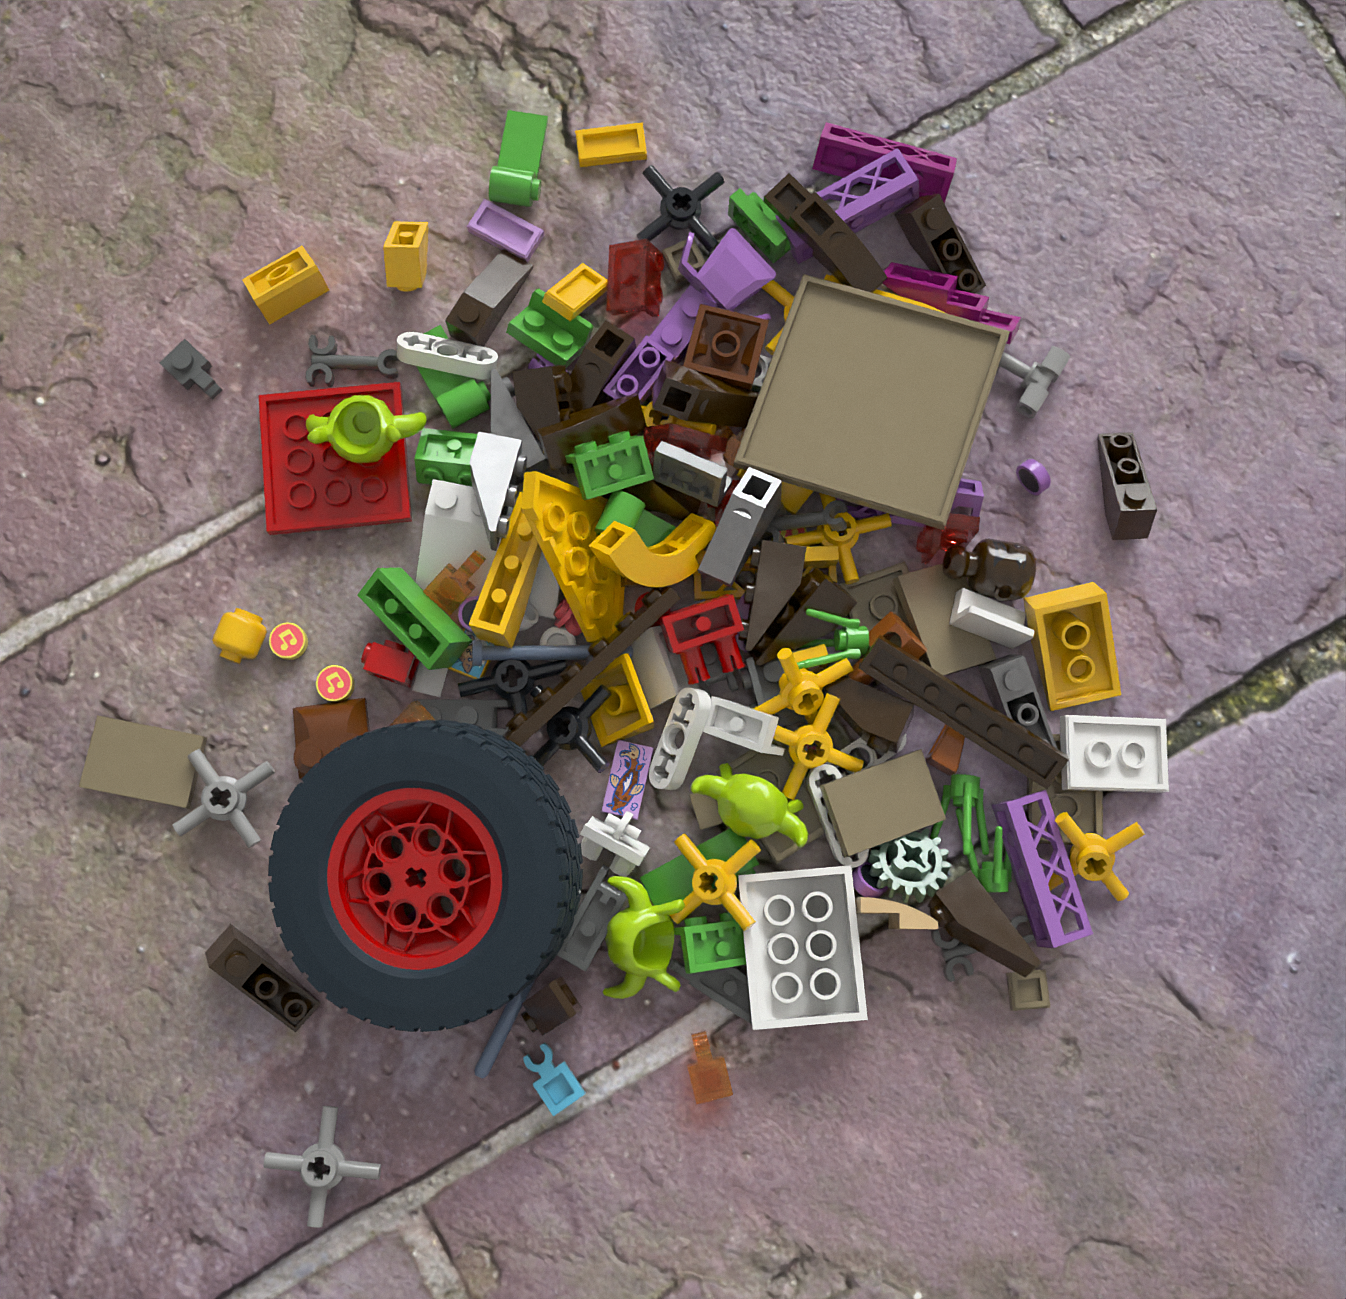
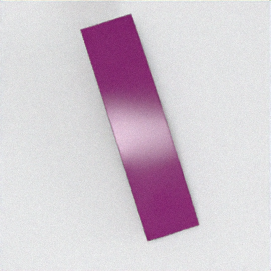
[882,262,1021,344]

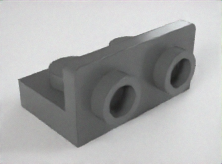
[653,441,732,507]
[739,657,805,727]

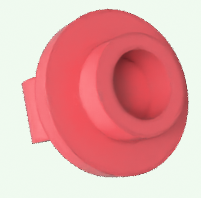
[553,598,582,636]

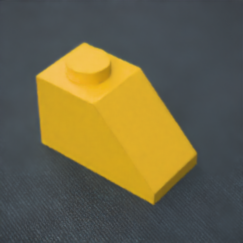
[383,222,429,291]

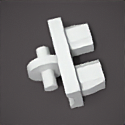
[580,811,650,877]

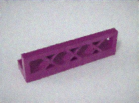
[812,122,957,204]

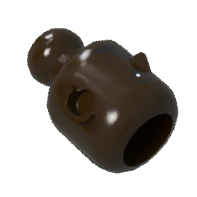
[943,538,1036,601]

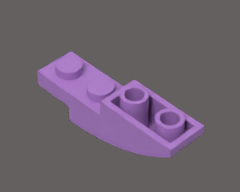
[603,285,718,404]

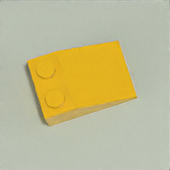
[1023,582,1121,711]

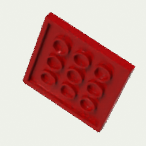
[258,382,412,535]

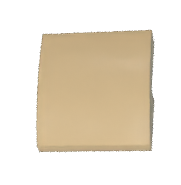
[855,897,938,930]

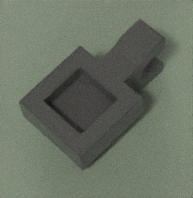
[159,339,222,400]

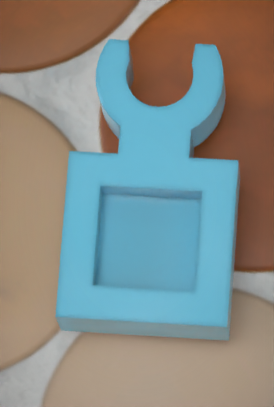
[523,1043,586,1116]

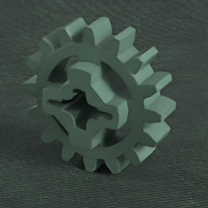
[868,828,951,903]

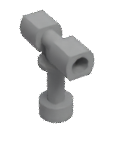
[999,346,1071,419]

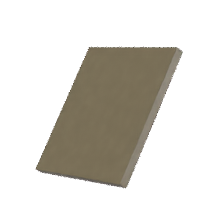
[734,274,1010,530]

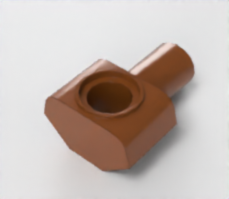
[848,611,927,685]

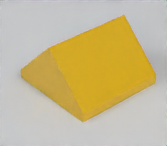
[242,246,330,325]
[581,653,654,747]

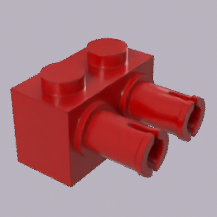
[658,594,745,685]

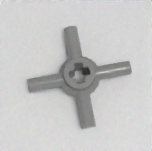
[173,749,275,848]
[264,1106,381,1227]

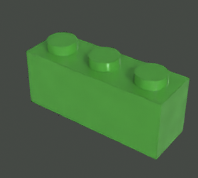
[357,568,472,670]

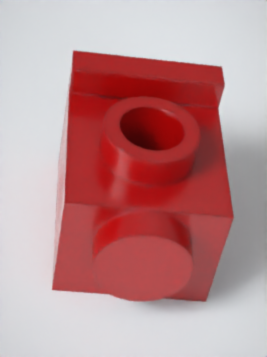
[361,640,420,688]

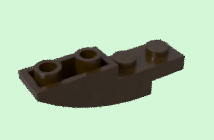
[763,173,887,293]

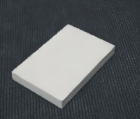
[1060,715,1169,793]

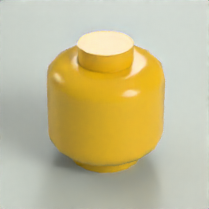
[212,608,267,664]

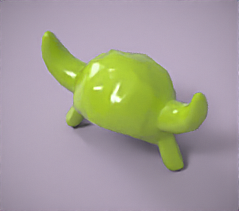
[305,395,427,463]
[690,763,808,847]
[603,876,685,999]

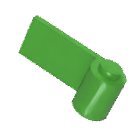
[489,110,548,207]
[416,325,491,429]
[594,490,676,547]
[639,828,759,905]

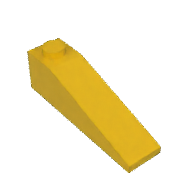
[469,492,542,649]

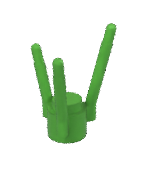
[797,609,869,669]
[930,774,989,855]
[955,808,1012,892]

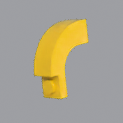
[589,513,717,587]

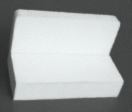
[949,588,1034,649]
[630,626,700,709]
[703,696,785,756]

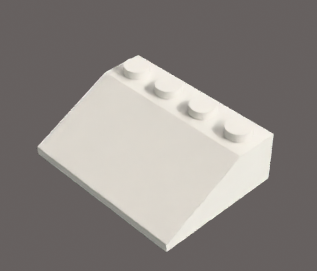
[416,479,561,620]
[738,865,868,1030]

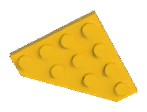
[522,471,625,643]

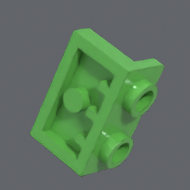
[728,188,791,264]
[506,289,593,368]
[414,428,478,487]
[565,431,654,500]
[674,912,746,974]

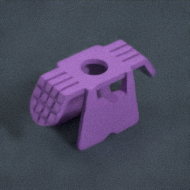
[677,228,776,321]

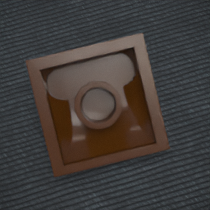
[683,304,769,390]
[293,698,370,780]

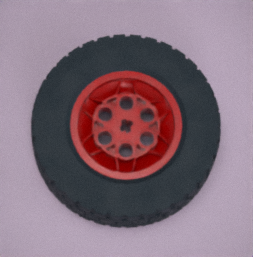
[268,720,583,1032]

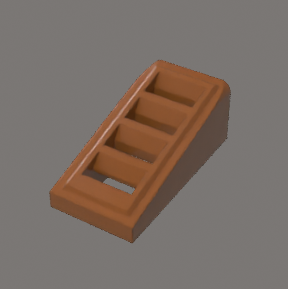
[925,724,965,776]

